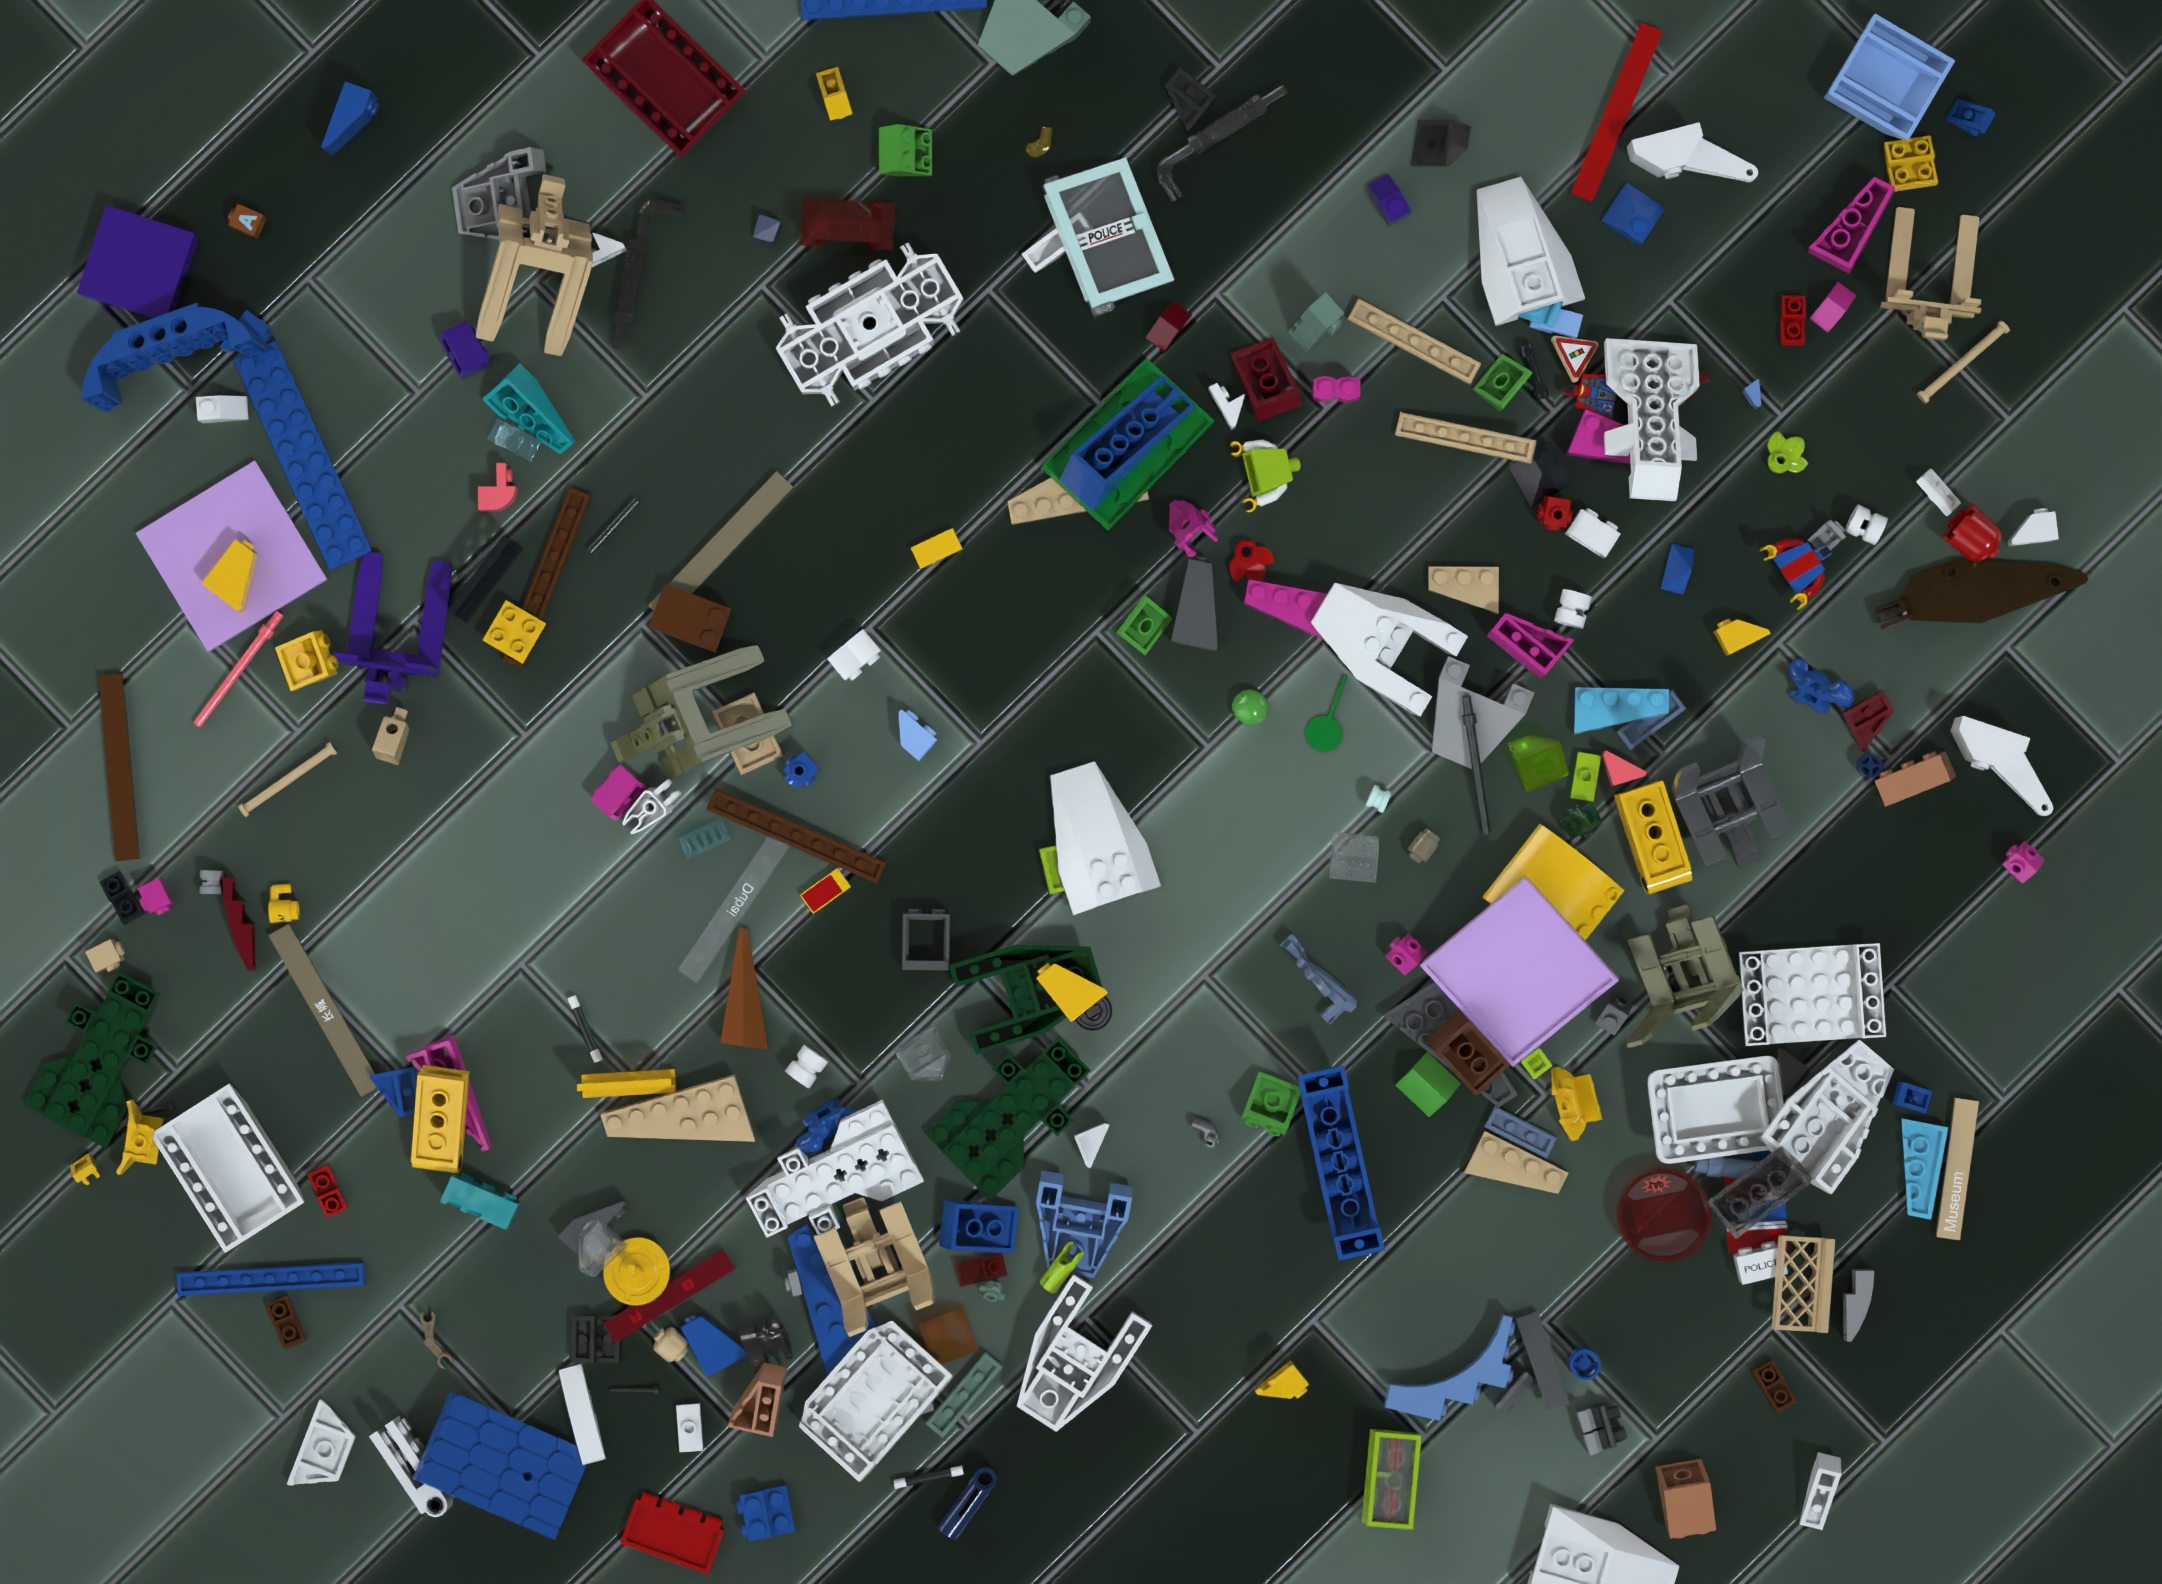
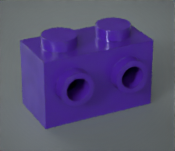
[439,321,489,379]

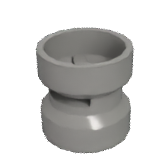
[199,870,224,894]

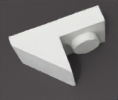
[591,233,627,267]
[1208,383,1245,430]

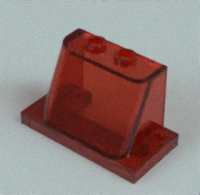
[800,198,896,251]

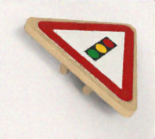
[1551,336,1598,383]

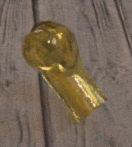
[1026,127,1053,157]

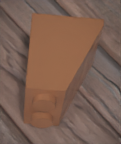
[1655,1459,1716,1539]

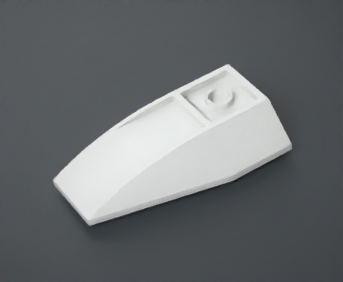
[1477,177,1585,326]

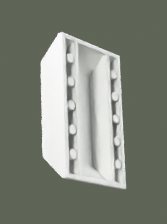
[153,1084,305,1253]

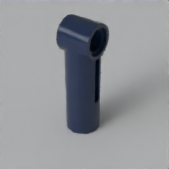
[937,1465,997,1541]

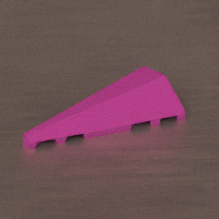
[406,1035,492,1152]

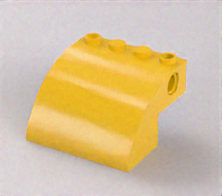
[1483,824,1625,941]

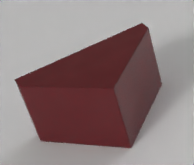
[1146,301,1192,352]

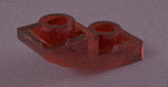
[954,1253,1007,1287]

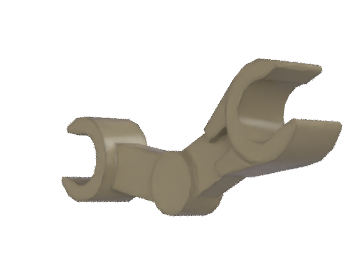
[420,1311,453,1369]

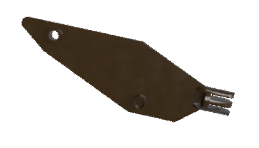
[1874,559,2088,630]

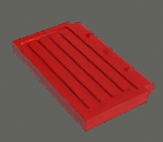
[620,1492,725,1575]

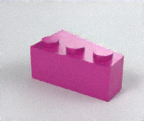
[1486,613,1574,680]

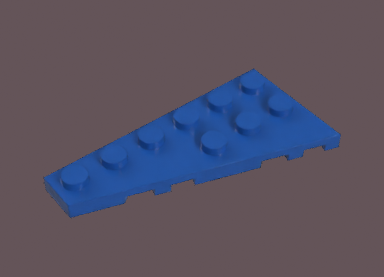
[788,1223,878,1376]

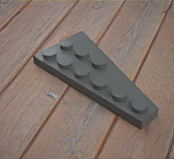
[1382,982,1518,1108]

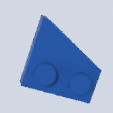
[370,1067,417,1117]

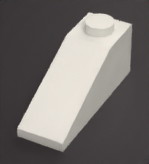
[1799,1452,1842,1530]

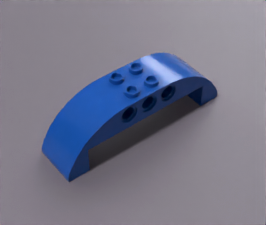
[1298,1066,1385,1261]

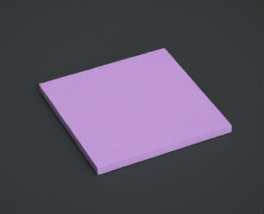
[136,461,328,652]
[1420,875,1619,1067]

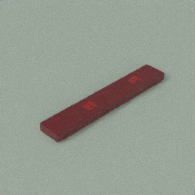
[603,1249,735,1343]

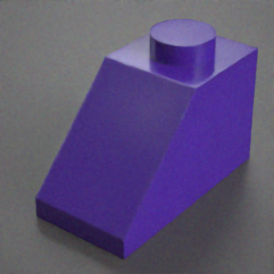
[1368,174,1411,226]

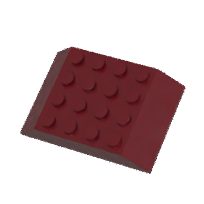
[581,0,746,158]

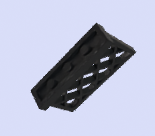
[447,535,523,624]

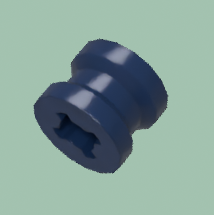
[1856,754,1882,778]

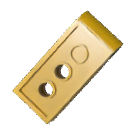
[1613,781,1692,895]
[411,1065,470,1174]

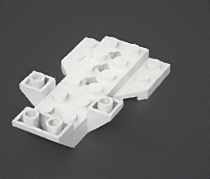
[1604,338,1699,501]
[746,1100,924,1237]

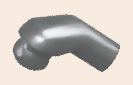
[1191,1117,1219,1148]

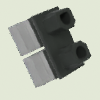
[1575,1404,1627,1456]

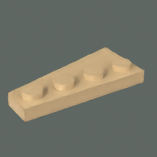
[1464,1131,1568,1194]

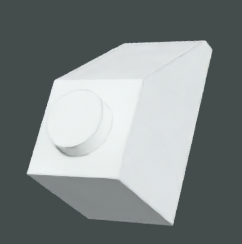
[196,395,249,423]
[2007,508,2059,546]

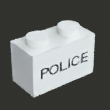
[1733,1241,1788,1285]

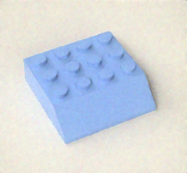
[1824,14,1955,141]

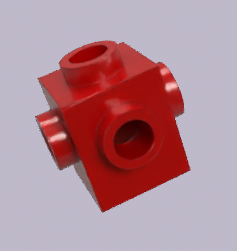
[1537,495,1572,531]

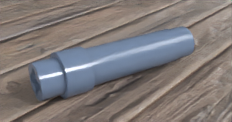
[1694,1156,1790,1184]

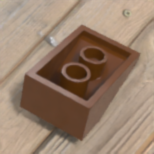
[649,584,731,653]
[1426,1010,1510,1096]

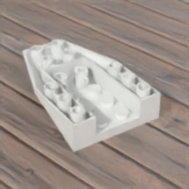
[1527,1504,1679,1584]

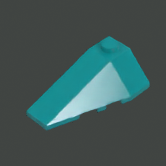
[482,363,575,455]

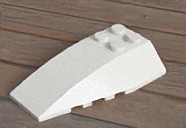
[1050,761,1161,915]
[1761,1040,1894,1194]

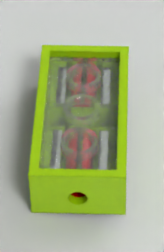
[1362,1429,1422,1530]

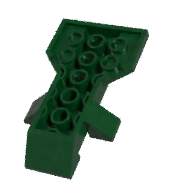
[24,971,160,1148]
[925,1037,1091,1201]

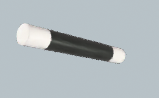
[568,995,603,1063]
[893,1465,964,1489]

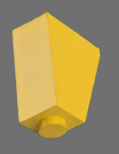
[201,539,258,613]
[1037,963,1108,1022]

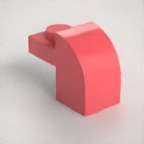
[478,463,518,512]

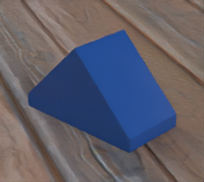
[1891,1081,1933,1113]

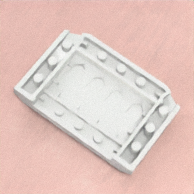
[799,1321,954,1482]

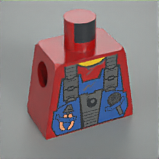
[1563,374,1617,419]

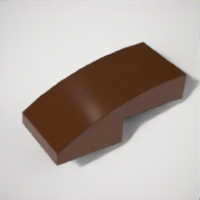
[266,1296,307,1350]
[1752,1360,1797,1414]

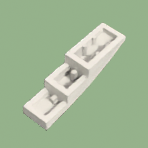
[559,1364,606,1465]

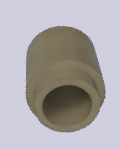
[1407,828,1440,864]

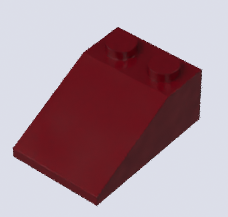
[1231,337,1301,422]

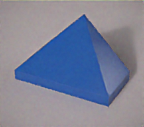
[1660,544,1695,595]

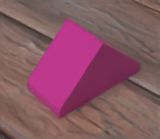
[1810,282,1856,333]

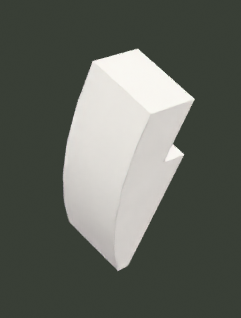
[1022,213,1093,273]

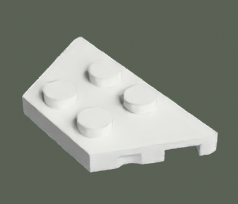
[287,1399,356,1485]

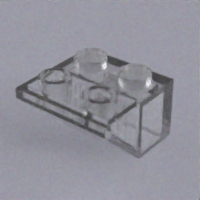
[1328,832,1379,883]

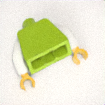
[1230,440,1301,512]

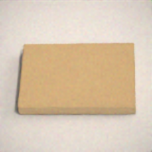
[712,693,783,775]

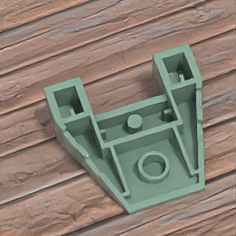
[978,0,1091,76]

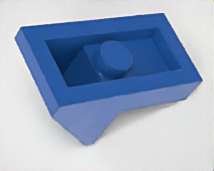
[1946,99,1996,136]

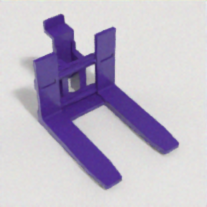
[334,552,452,705]

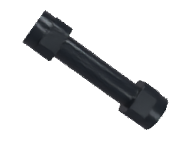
[1519,343,1549,401]

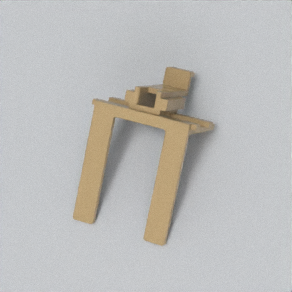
[1880,207,1981,340]

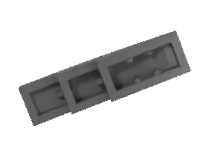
[1515,1312,1570,1412]

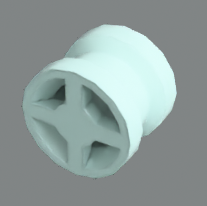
[1365,785,1392,813]

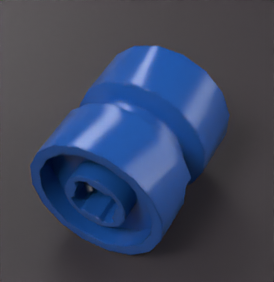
[1567,1347,1601,1380]

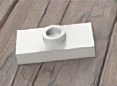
[1916,468,1961,517]
[676,1403,703,1452]

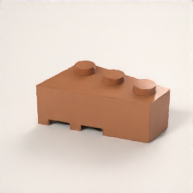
[1875,751,1956,807]
[727,1362,787,1437]

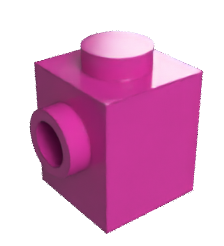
[138,878,175,916]

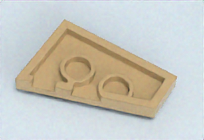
[1428,567,1499,614]

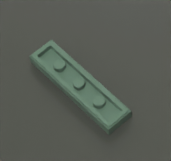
[925,1351,1003,1438]

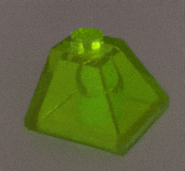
[1508,735,1569,793]

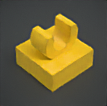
[70,1153,100,1185]

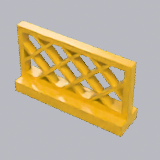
[577,1069,676,1098]

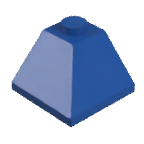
[1601,183,1665,247]

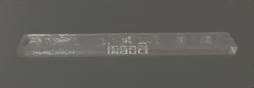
[678,816,790,983]

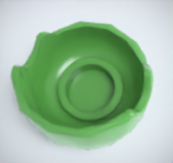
[1232,689,1269,726]

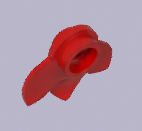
[1230,540,1275,582]

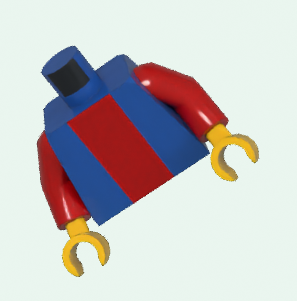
[1760,539,1832,610]

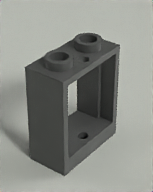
[902,909,950,970]

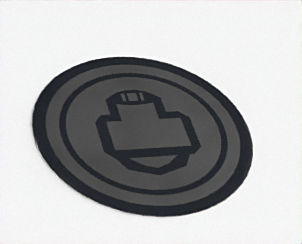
[1075,996,1112,1031]

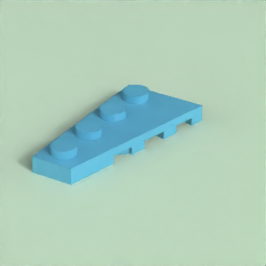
[1902,1119,1948,1219]

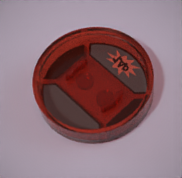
[1616,1168,1712,1263]

